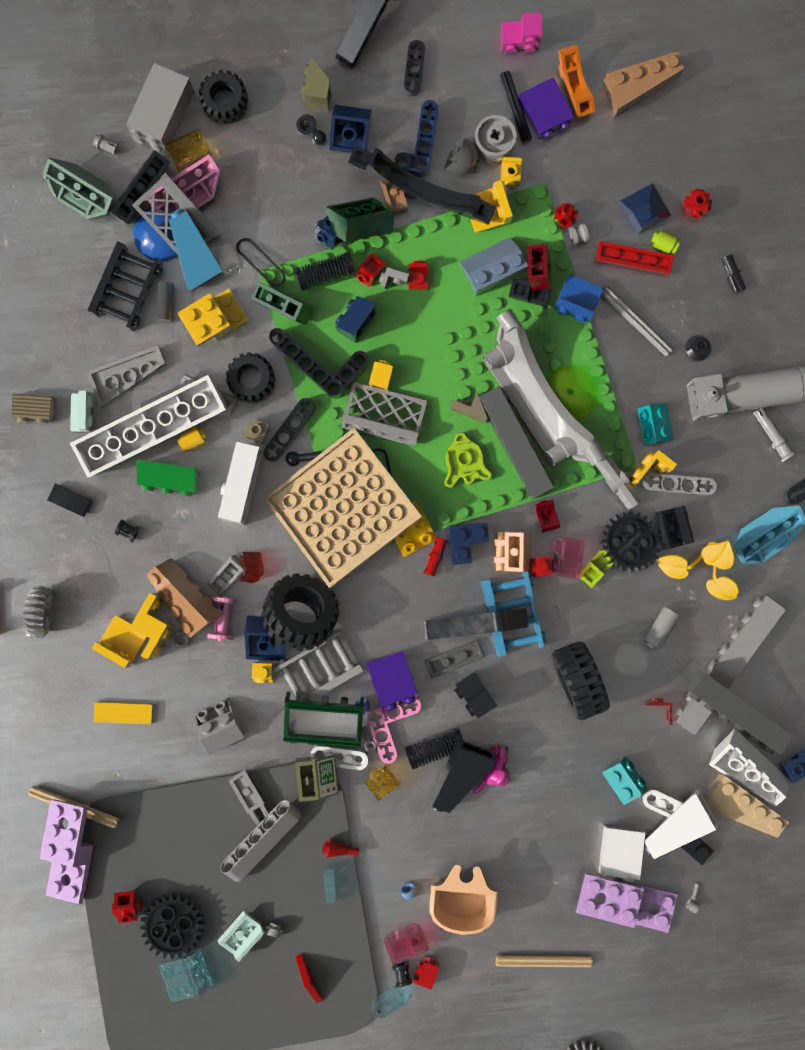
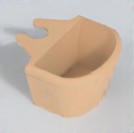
[430,865,499,935]

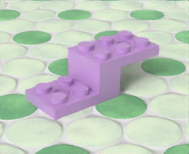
[40,799,94,904]
[576,873,678,933]

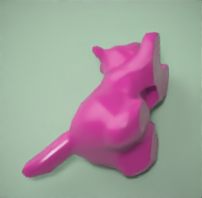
[473,745,510,794]

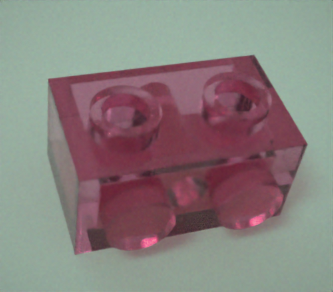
[551,537,585,579]
[384,923,429,965]

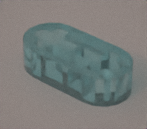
[323,866,337,905]
[372,986,407,1018]

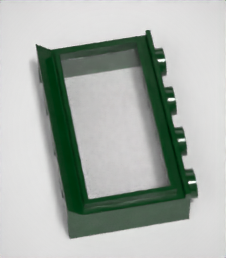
[283,691,364,748]

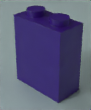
[519,77,574,139]
[366,651,419,711]

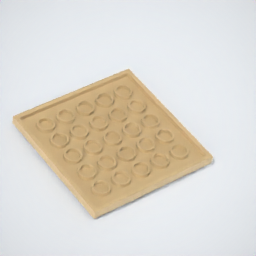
[264,428,423,589]

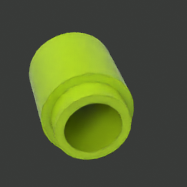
[651,229,681,254]

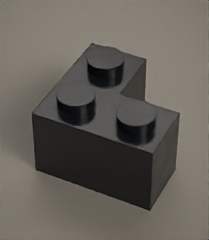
[454,671,497,718]

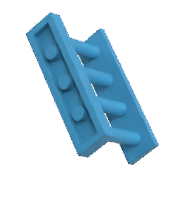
[481,571,547,657]

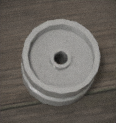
[474,115,517,164]

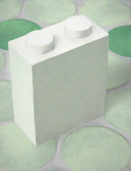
[599,825,645,882]

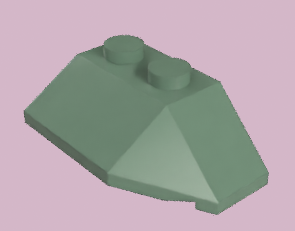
[42,158,114,219]

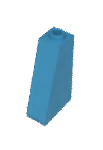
[169,209,222,291]

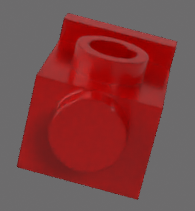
[530,556,552,577]
[413,956,440,990]

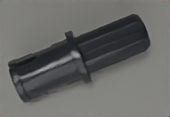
[721,254,746,293]

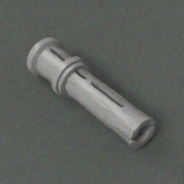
[753,408,797,462]

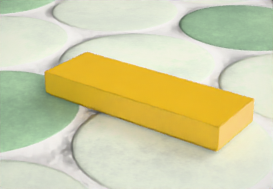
[93,702,153,724]

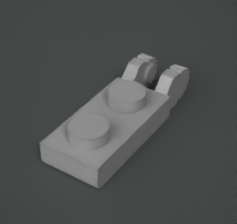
[228,769,270,826]

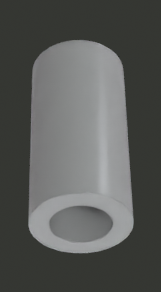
[644,607,680,651]

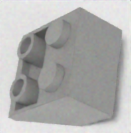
[193,697,245,754]

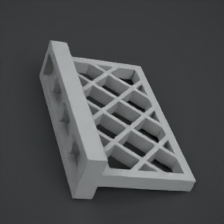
[132,173,220,254]
[342,382,427,446]

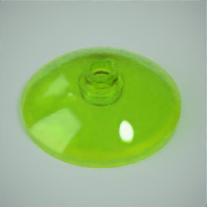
[545,366,597,421]

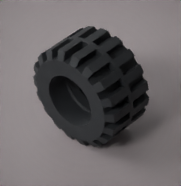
[198,70,248,124]
[226,352,275,403]

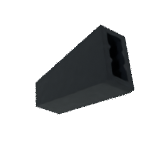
[430,739,496,813]

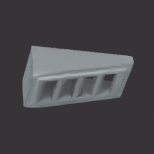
[207,555,248,597]

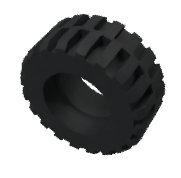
[261,573,340,651]
[552,641,610,720]

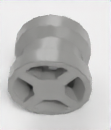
[569,223,589,246]

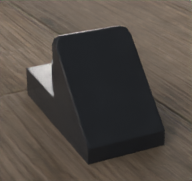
[681,838,714,865]

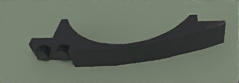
[347,145,496,225]

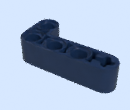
[394,100,439,177]

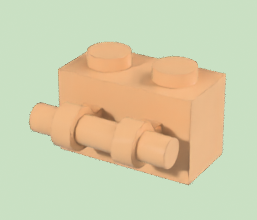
[494,532,531,572]

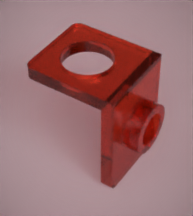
[643,698,673,725]

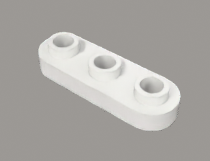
[310,744,369,770]
[642,788,683,817]

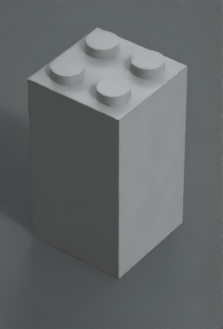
[126,63,194,152]

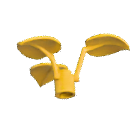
[657,540,739,600]

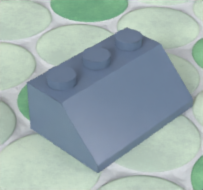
[459,238,528,296]

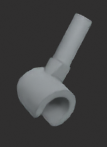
[362,726,377,755]
[686,884,700,913]

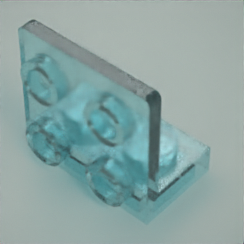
[158,949,214,1002]

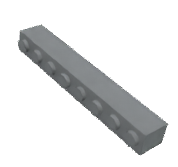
[673,596,786,735]

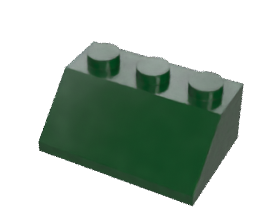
[326,197,395,243]

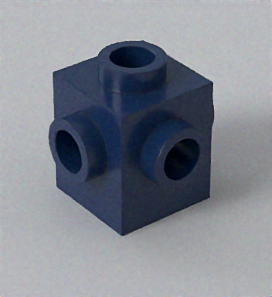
[315,215,343,250]

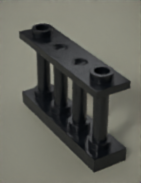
[87,241,163,332]

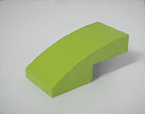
[577,546,614,588]

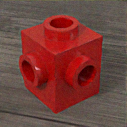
[683,189,712,218]
[112,890,142,923]

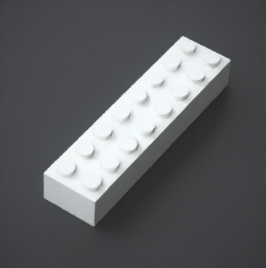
[70,374,228,478]

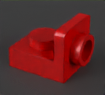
[355,253,386,287]
[408,260,428,290]

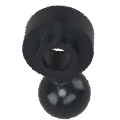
[296,114,326,145]

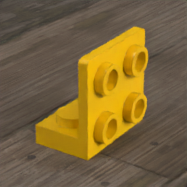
[470,180,513,233]
[630,450,677,486]
[395,500,436,557]
[91,616,147,668]

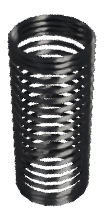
[294,251,356,291]
[404,727,464,770]

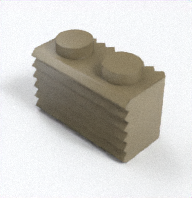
[11,394,55,424]

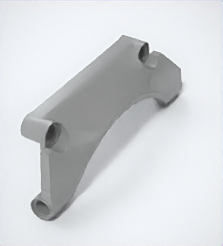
[482,309,607,466]

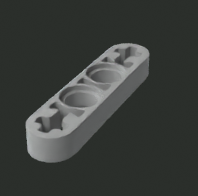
[641,473,717,496]

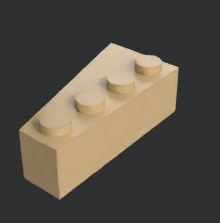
[703,773,789,838]

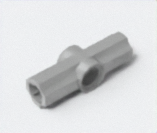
[595,454,641,510]

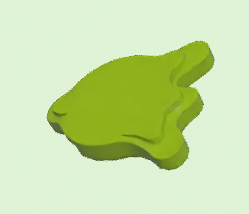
[444,433,492,488]

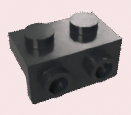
[656,506,694,550]

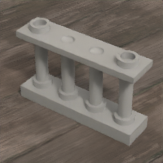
[273,629,364,701]

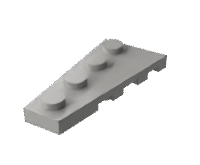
[86,345,165,408]

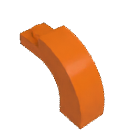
[558,44,595,118]

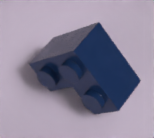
[446,522,489,565]

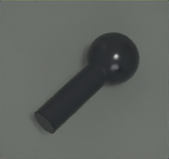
[285,451,321,467]

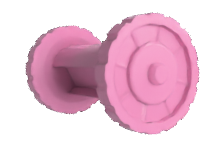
[208,596,237,641]

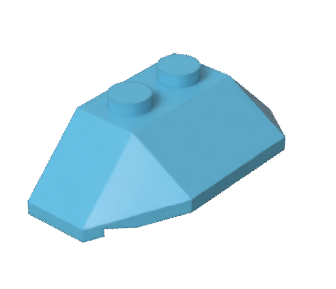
[735,505,805,564]

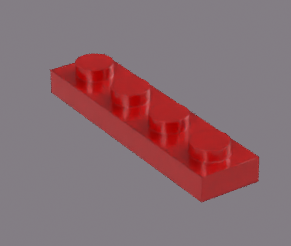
[595,241,674,275]

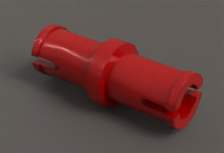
[423,537,448,577]

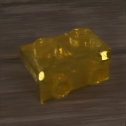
[166,129,212,171]

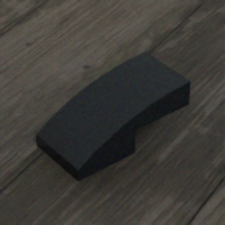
[509,278,552,307]
[47,483,92,517]

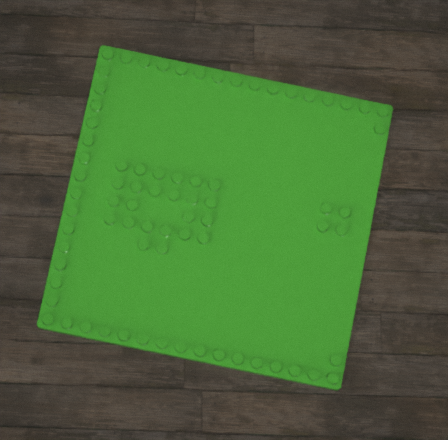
[259,183,637,547]

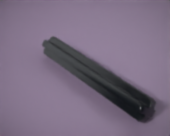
[500,71,532,143]

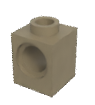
[244,418,271,445]

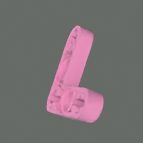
[367,698,421,764]

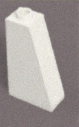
[644,790,719,859]

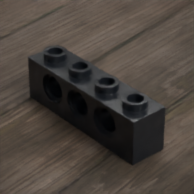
[109,150,170,225]

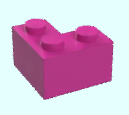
[501,13,542,53]

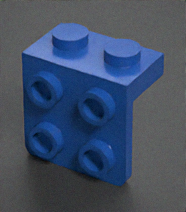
[554,275,603,324]

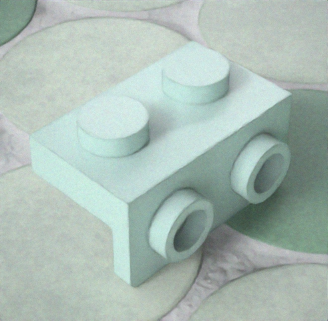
[70,390,93,432]
[218,911,265,961]

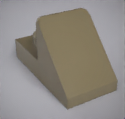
[449,393,487,423]

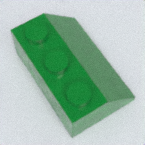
[136,460,200,497]

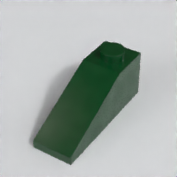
[251,282,314,324]

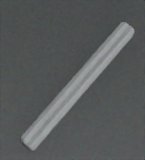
[601,285,673,356]

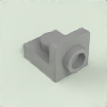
[379,267,409,289]

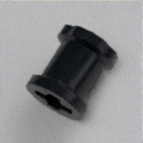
[114,520,140,543]
[392,962,412,987]

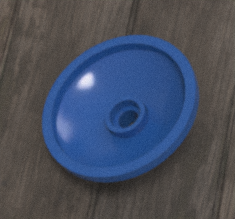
[133,207,178,262]

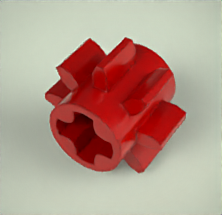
[554,203,578,227]

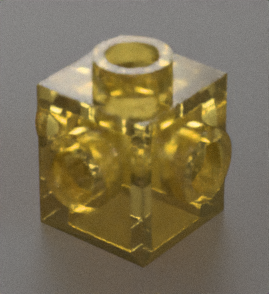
[364,765,400,801]

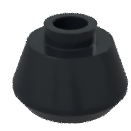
[686,335,712,361]

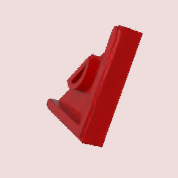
[295,954,323,1003]

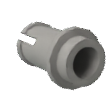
[93,134,119,155]

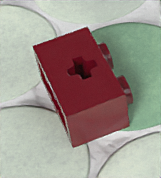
[528,244,551,291]

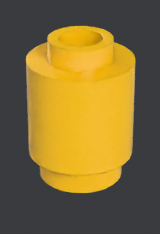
[177,426,206,452]

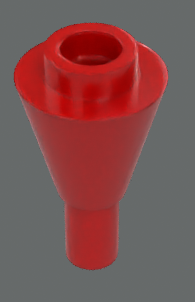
[322,838,359,858]

